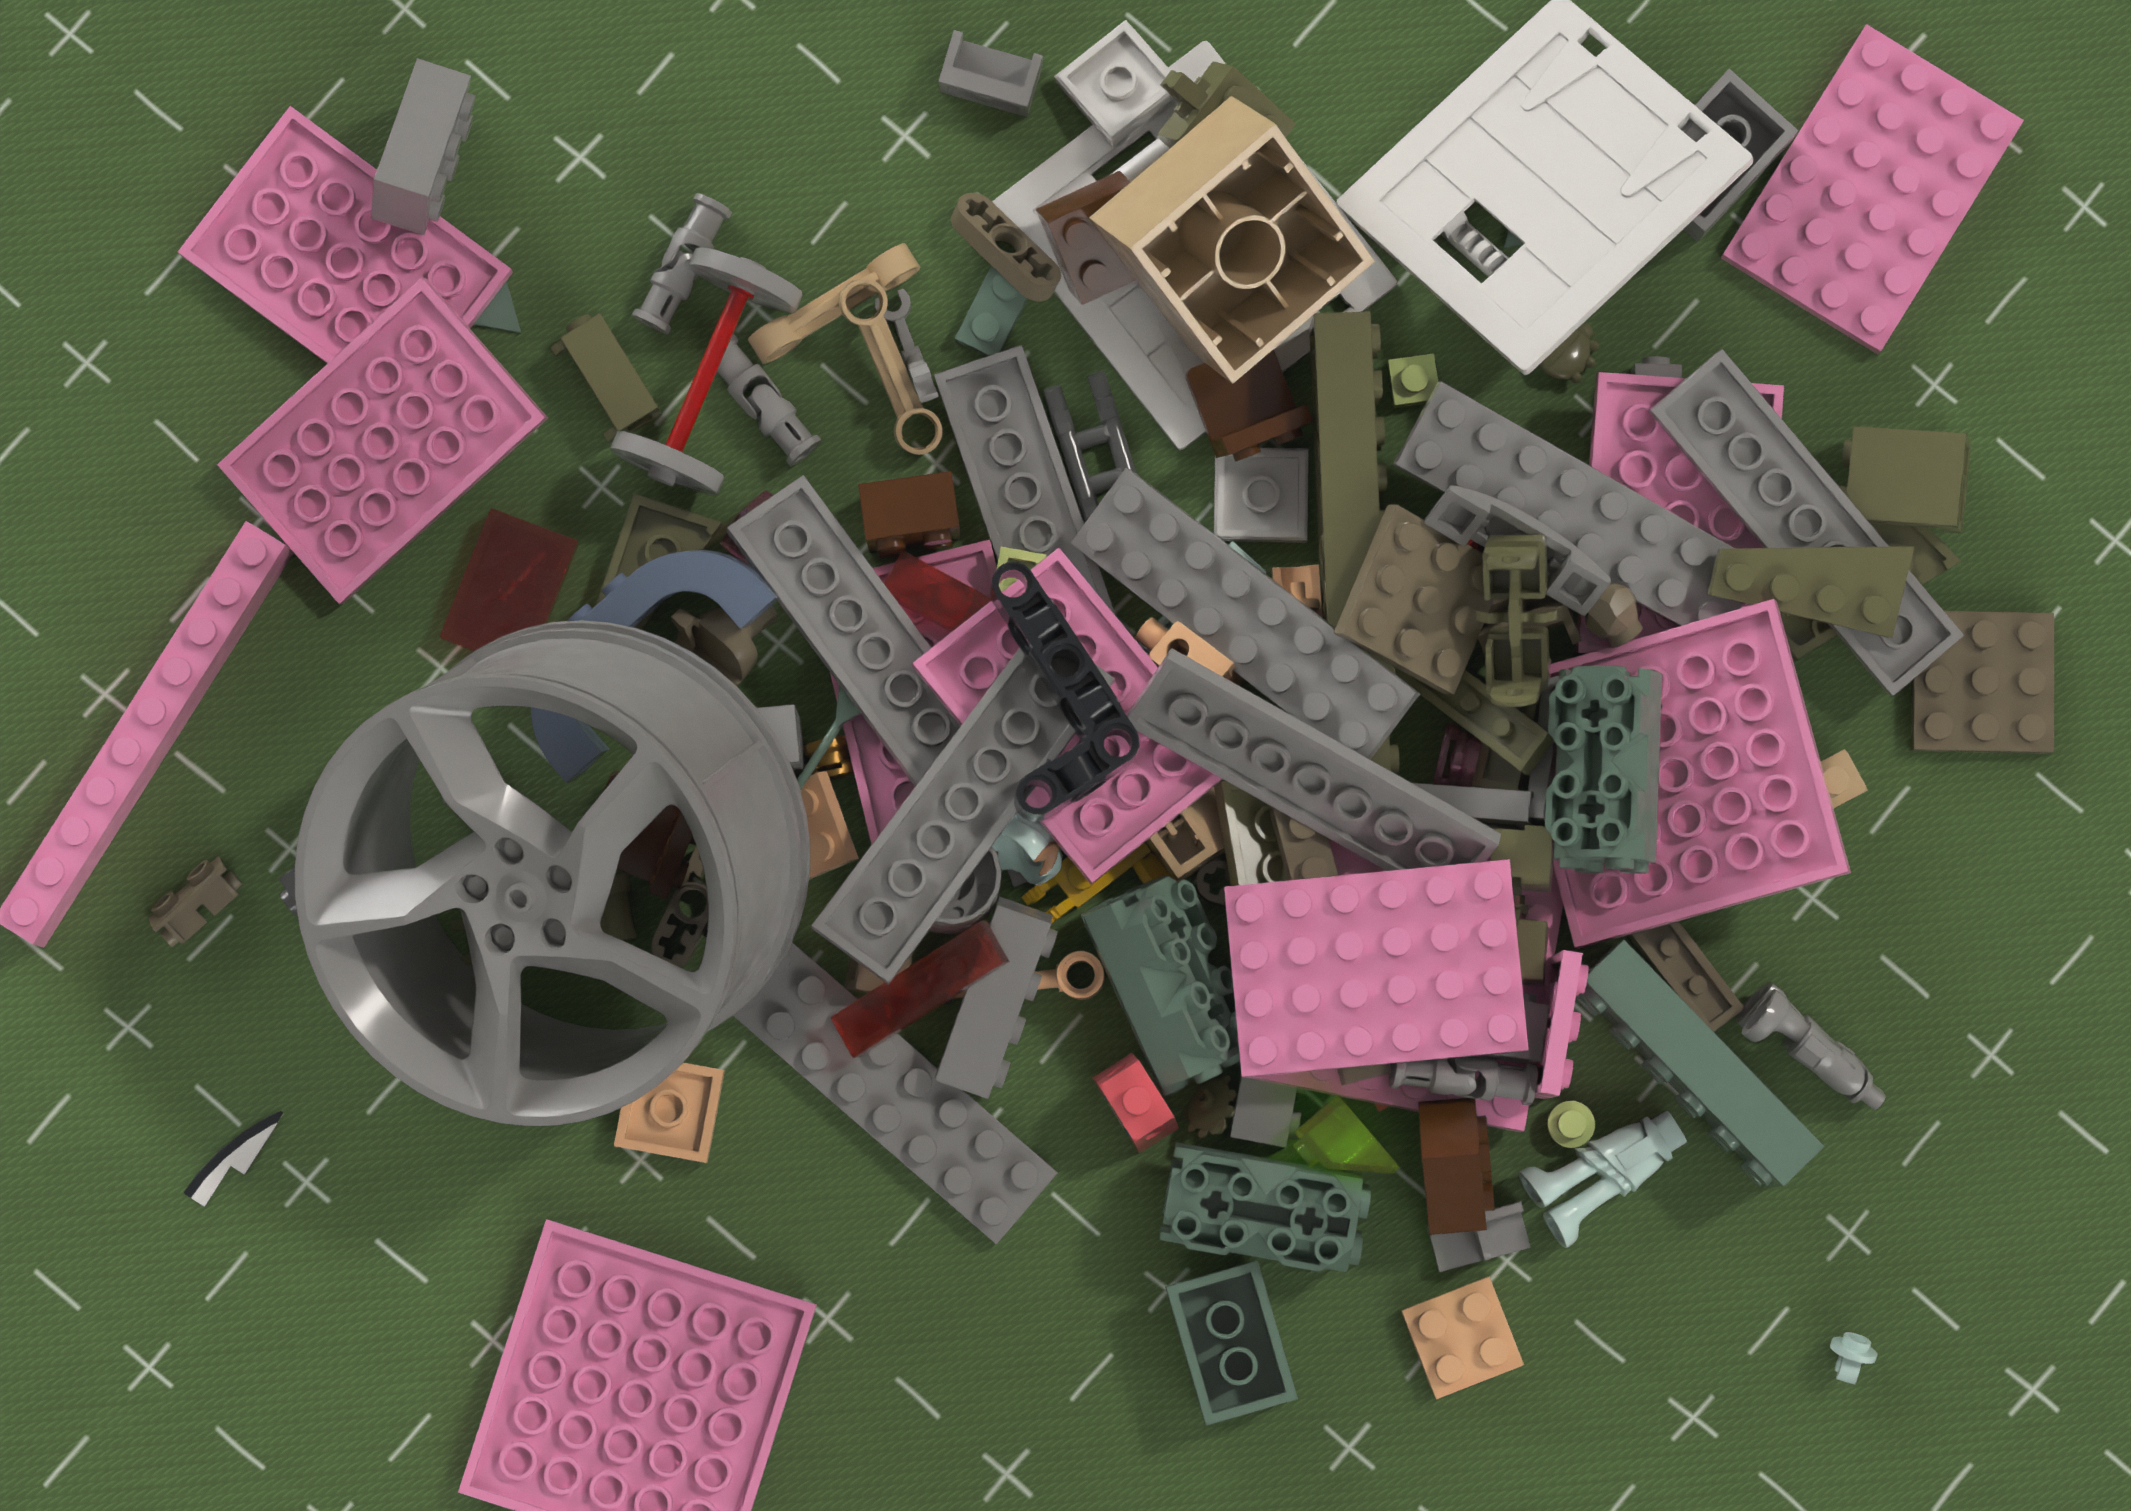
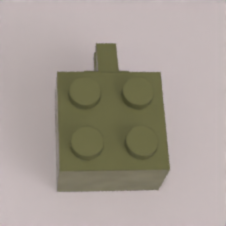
[1158,61,1295,148]

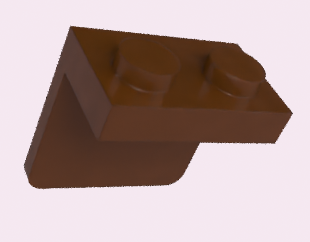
[1185,349,1313,462]
[603,771,697,899]

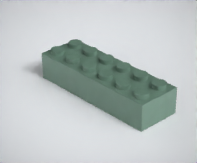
[1576,940,1824,1187]

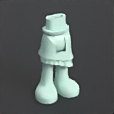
[1518,1111,1687,1248]

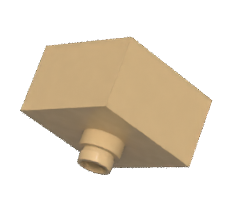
[1089,96,1375,384]

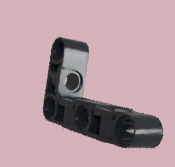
[990,562,1140,822]

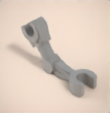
[875,289,939,403]

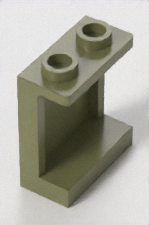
[1840,426,1972,534]

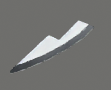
[184,1111,283,1207]

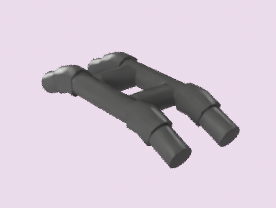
[1043,371,1138,522]

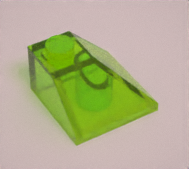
[1293,1095,1400,1174]

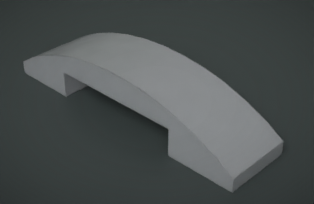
[1424,485,1611,617]

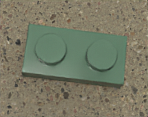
[955,265,1028,357]

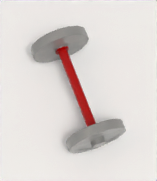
[610,247,803,496]

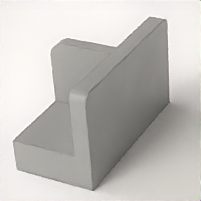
[1426,1202,1531,1272]

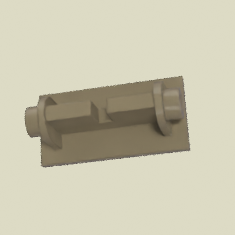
[148,856,243,947]

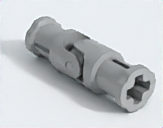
[632,193,733,335]
[717,334,822,467]
[1389,1056,1538,1106]

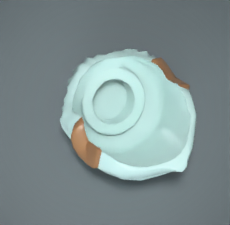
[992,813,1063,885]

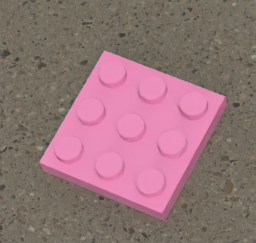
[1535,950,1589,1099]

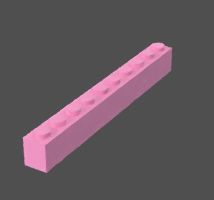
[0,521,294,948]

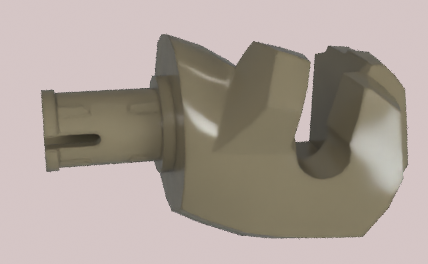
[670,606,778,687]

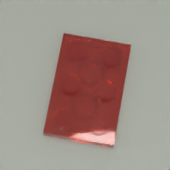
[439,508,579,652]

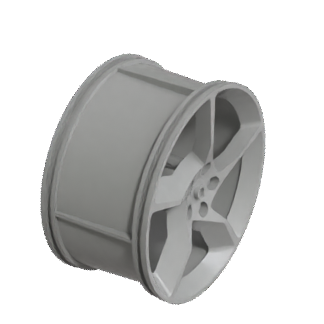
[295,620,810,1126]

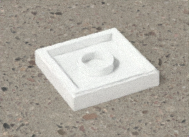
[1054,20,1174,147]
[1214,448,1308,543]

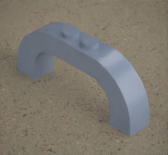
[531,550,778,783]

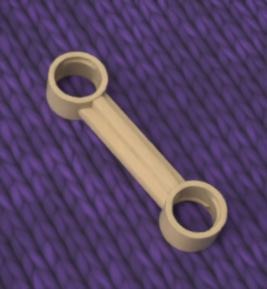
[748,243,921,364]
[839,279,942,455]

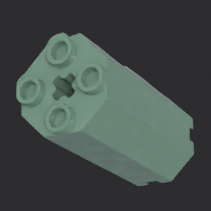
[1545,666,1662,874]
[1079,875,1240,1095]
[1159,1142,1371,1273]

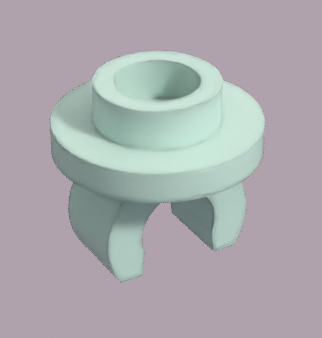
[1830,1332,1878,1385]

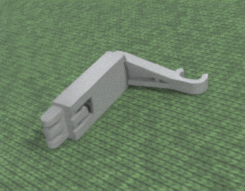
[1412,676,1559,830]

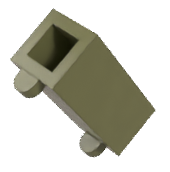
[551,314,661,443]

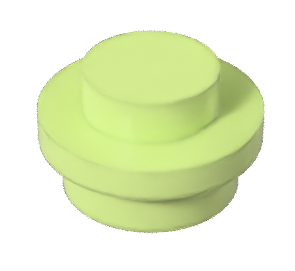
[1547,1101,1595,1148]

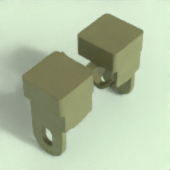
[1476,534,1557,707]
[1491,825,1554,986]

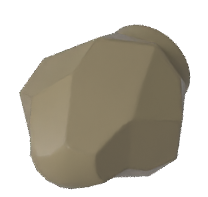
[1585,583,1643,648]

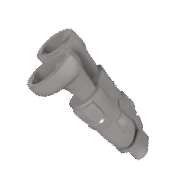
[1736,982,1886,1110]

